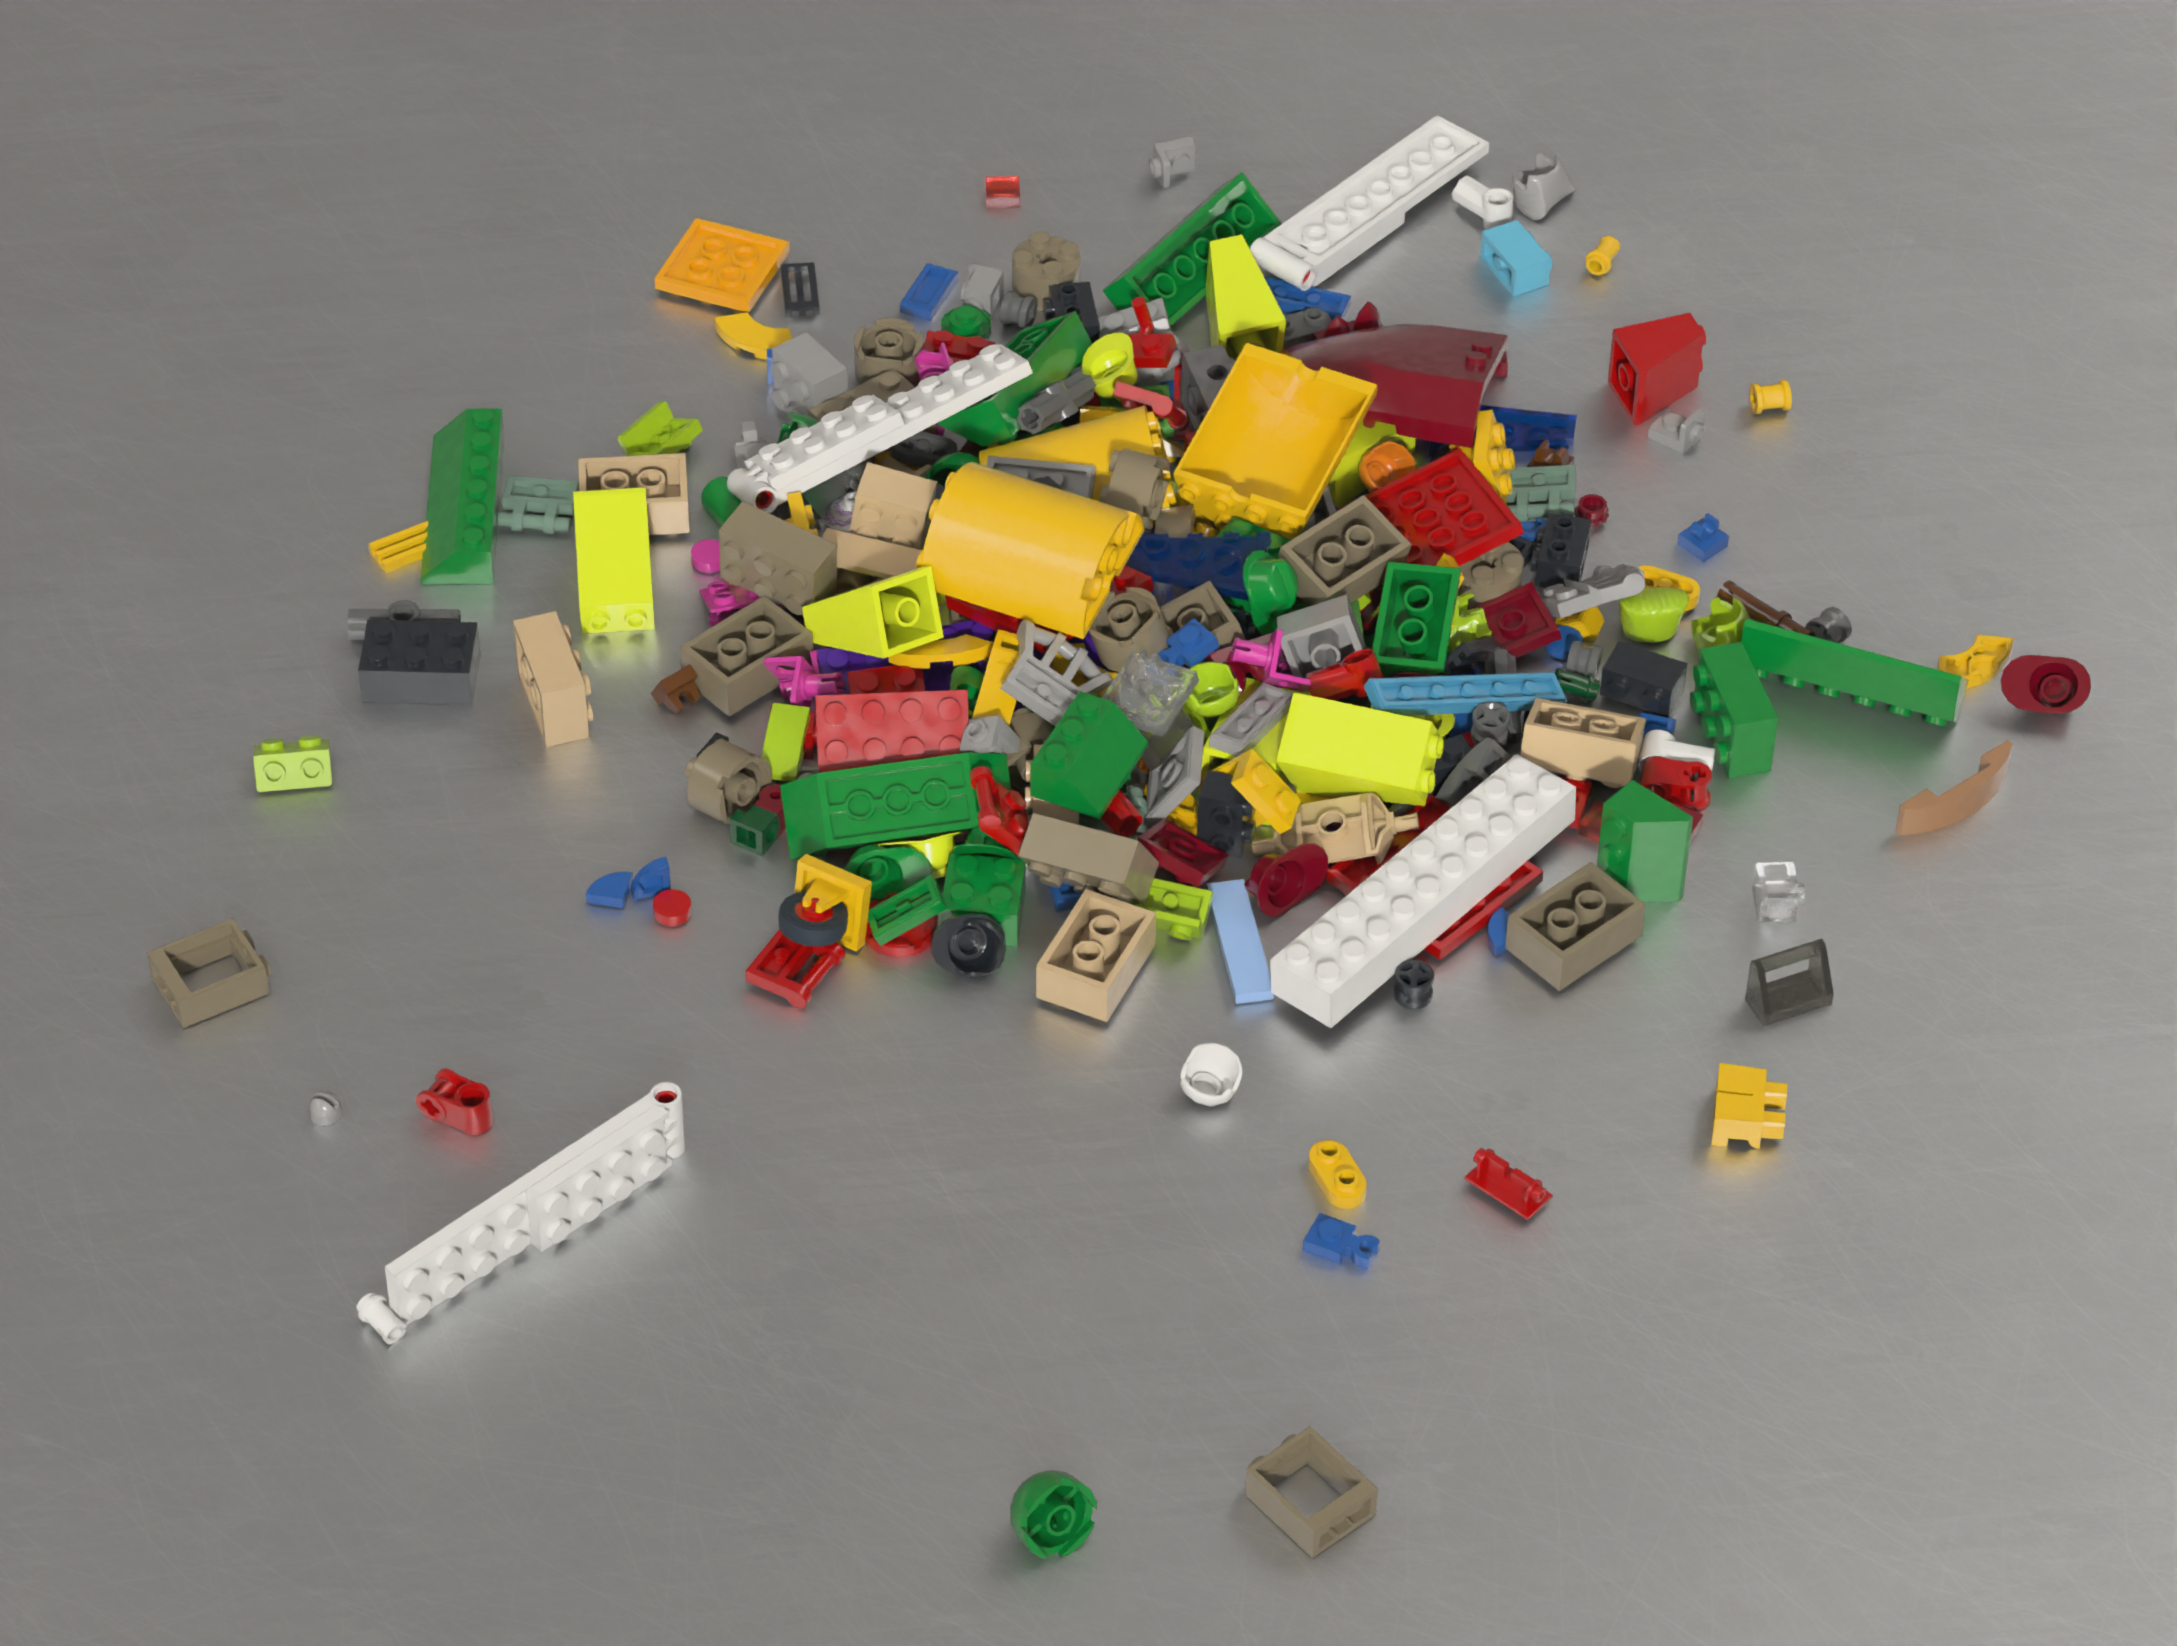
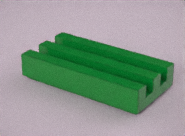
[868,875,947,946]

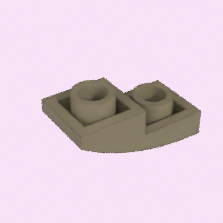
[1154,504,1196,564]

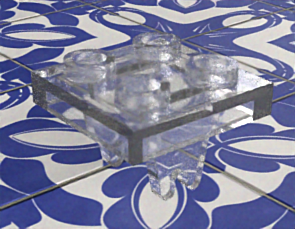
[1102,649,1199,737]

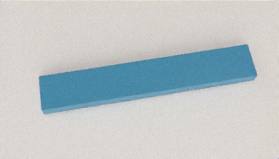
[1363,672,1567,716]

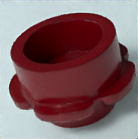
[1575,494,1609,527]

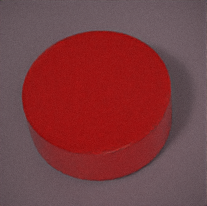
[653,889,692,926]

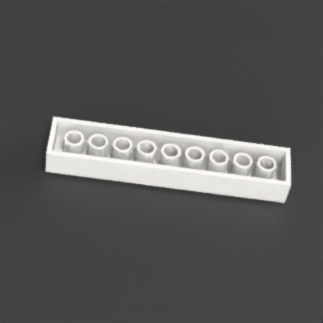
[1270,754,1576,1028]

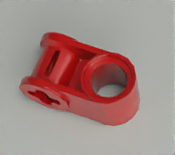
[1639,757,1712,811]
[416,1068,494,1135]

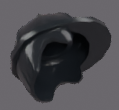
[931,913,1006,979]

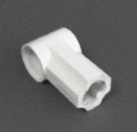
[1452,175,1513,230]
[1637,730,1716,778]

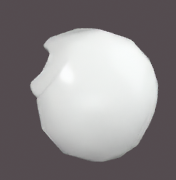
[1179,1042,1243,1107]

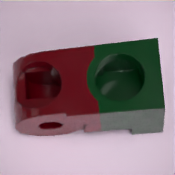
[730,784,786,857]

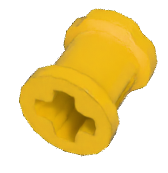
[1749,379,1792,414]

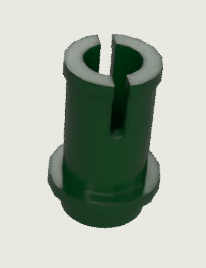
[1554,668,1600,703]

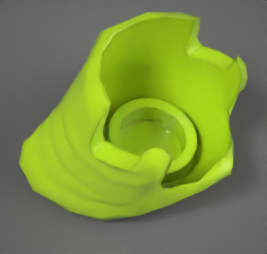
[1618,587,1689,643]
[1447,592,1492,656]
[1691,597,1751,653]

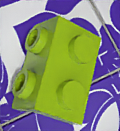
[618,401,703,456]
[253,735,332,792]
[1131,878,1214,940]

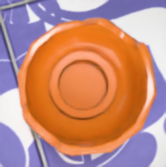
[1359,441,1417,493]

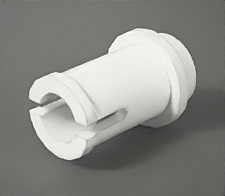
[357,1292,407,1344]

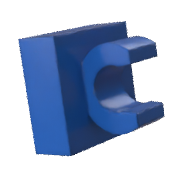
[1677,513,1729,563]

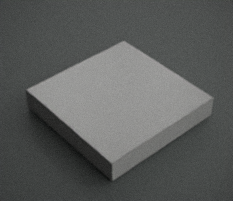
[1145,726,1204,825]

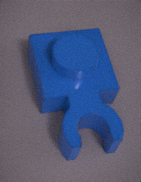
[1150,618,1220,681]
[1303,1213,1380,1269]

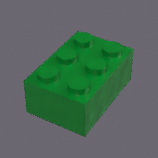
[1690,642,1778,778]

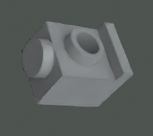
[960,263,1004,320]

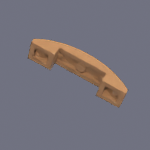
[1896,740,2013,835]

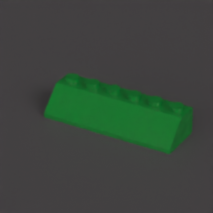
[1102,172,1282,326]
[938,311,1092,447]
[420,408,505,585]
[1741,618,1969,727]

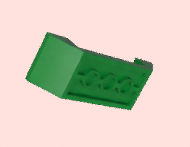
[780,752,1011,861]

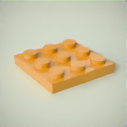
[654,218,790,313]

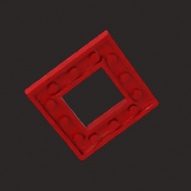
[1327,795,1543,960]

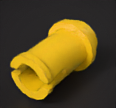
[1585,235,1620,275]

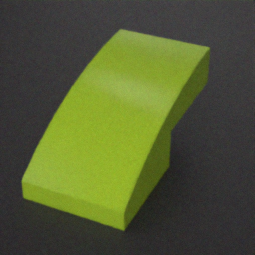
[762,703,810,782]

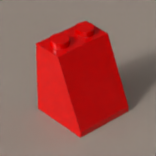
[1608,312,1706,426]

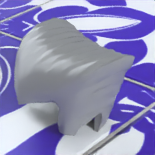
[1512,153,1575,220]

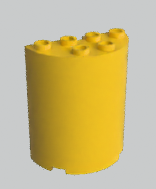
[1173,343,1377,540]
[979,405,1177,525]
[916,462,1144,639]

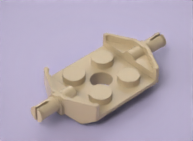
[1252,792,1420,865]

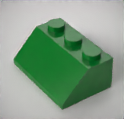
[1372,562,1461,678]
[1030,691,1148,819]
[1597,780,1693,902]

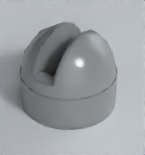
[309,1091,342,1126]

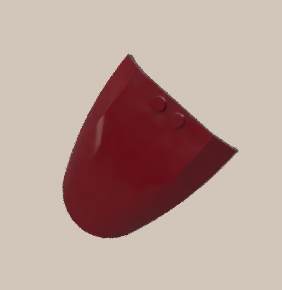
[1277,324,1510,448]

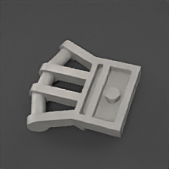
[1098,298,1190,387]
[1540,564,1645,618]
[1000,619,1113,726]

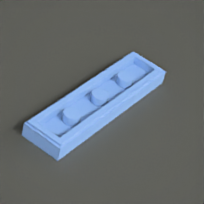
[1206,879,1274,1004]

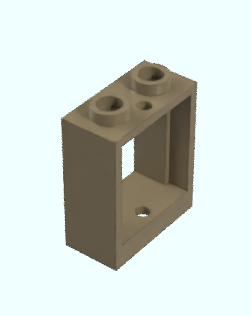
[147,918,271,1028]
[1245,1426,1378,1558]

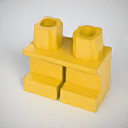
[1711,1063,1788,1149]

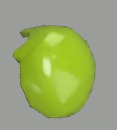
[1180,662,1240,717]

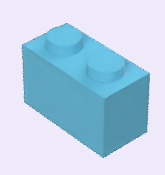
[1480,220,1553,297]

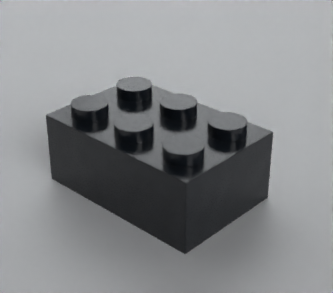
[358,619,481,705]

